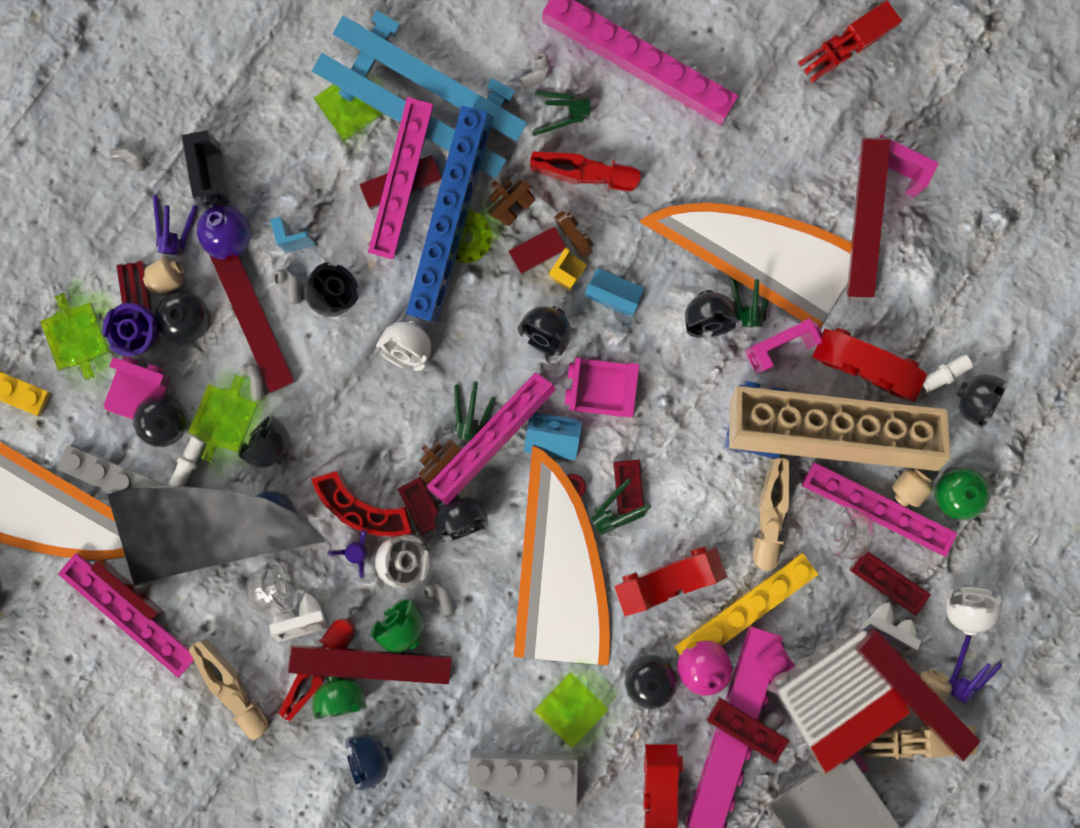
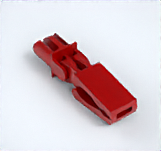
[798,0,902,83]
[530,151,640,192]
[278,618,355,721]

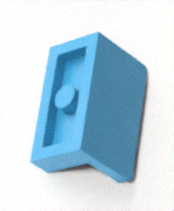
[270,216,316,254]
[584,268,644,317]
[524,412,582,460]

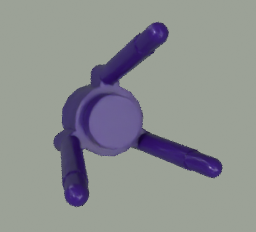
[153,194,198,255]
[327,531,368,578]
[949,635,1002,705]

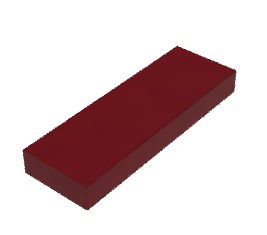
[359,155,442,210]
[849,549,931,616]
[91,560,164,620]
[705,697,790,763]

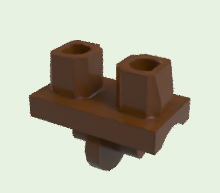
[487,179,535,226]
[418,439,461,484]

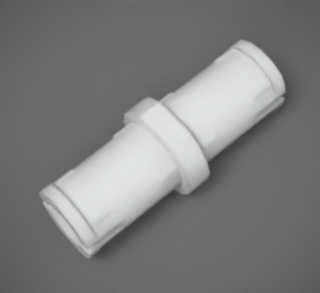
[921,355,973,394]
[168,436,206,487]

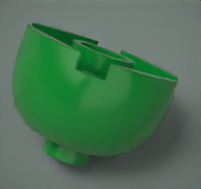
[934,467,991,520]
[371,599,424,652]
[312,676,367,720]

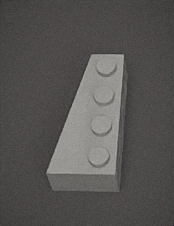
[469,752,578,815]

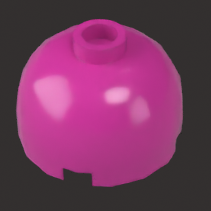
[677,641,733,696]

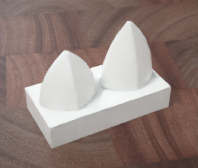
[269,593,329,642]
[860,602,921,657]

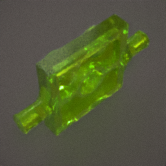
[40,293,111,381]
[188,375,259,462]

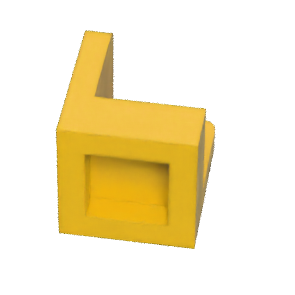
[548,248,586,291]

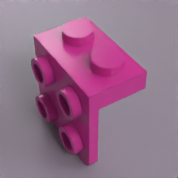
[104,356,171,420]

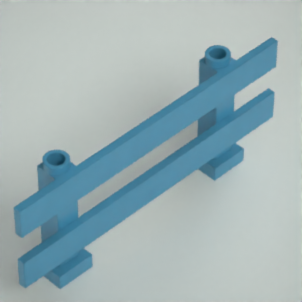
[312,10,527,179]

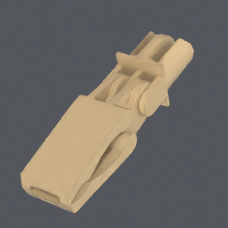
[753,458,789,571]
[189,639,269,740]
[864,725,977,759]

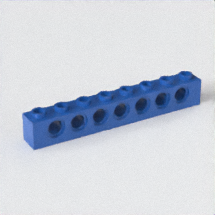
[406,105,494,322]

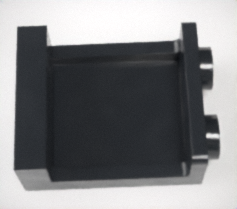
[181,130,230,209]

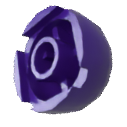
[196,205,252,260]
[102,303,159,356]

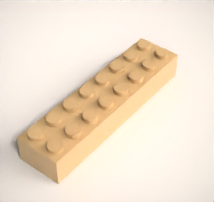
[729,386,950,471]

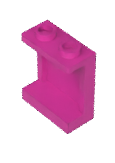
[858,135,939,198]
[744,318,822,375]
[565,357,639,418]

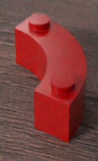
[812,328,927,403]
[311,471,414,536]
[614,546,727,617]
[643,744,683,828]

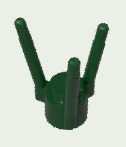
[531,91,590,136]
[729,276,769,327]
[454,381,495,441]
[591,478,651,536]

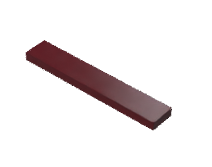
[846,137,891,298]
[209,254,296,393]
[855,629,981,762]
[287,644,452,685]

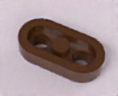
[553,211,594,259]

